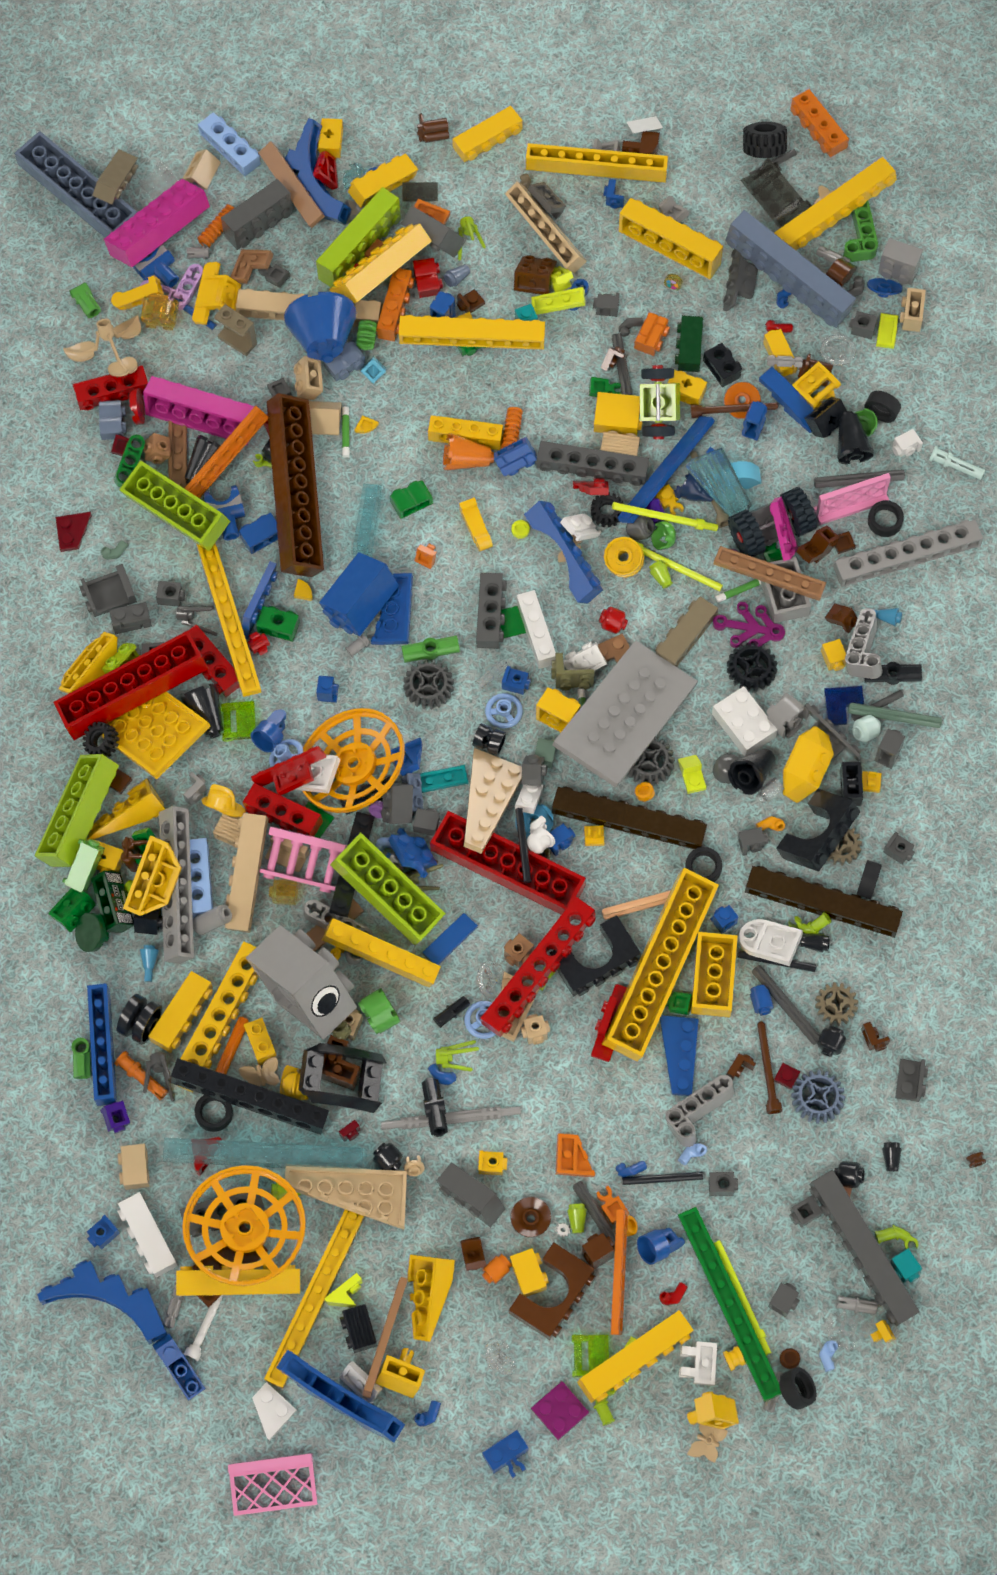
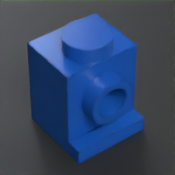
[501,666,531,695]
[316,675,339,703]
[549,823,576,857]
[710,905,738,934]
[87,1215,120,1250]

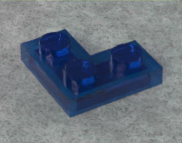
[824,686,864,726]

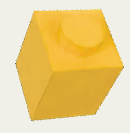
[821,639,846,671]

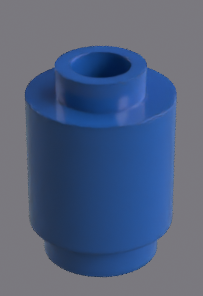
[750,985,774,1016]

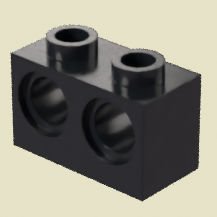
[703,343,742,388]

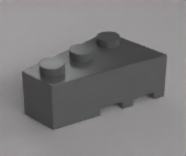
[400,205,466,257]
[436,1162,505,1228]

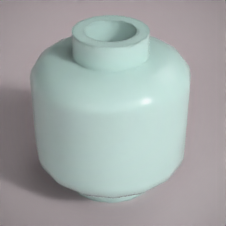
[852,715,881,742]

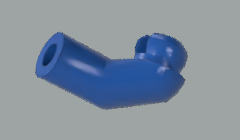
[428,1063,457,1085]
[616,1160,647,1177]
[414,1400,441,1427]

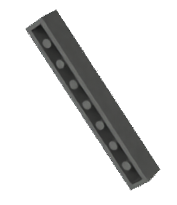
[809,1169,920,1326]

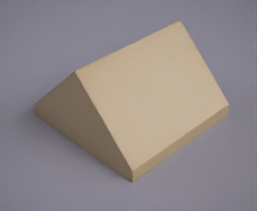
[309,401,342,435]

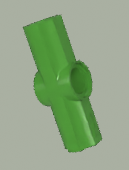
[401,635,460,663]

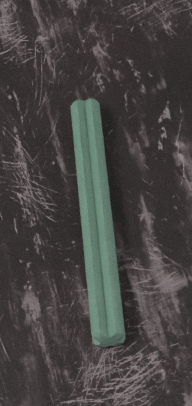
[848,703,942,728]

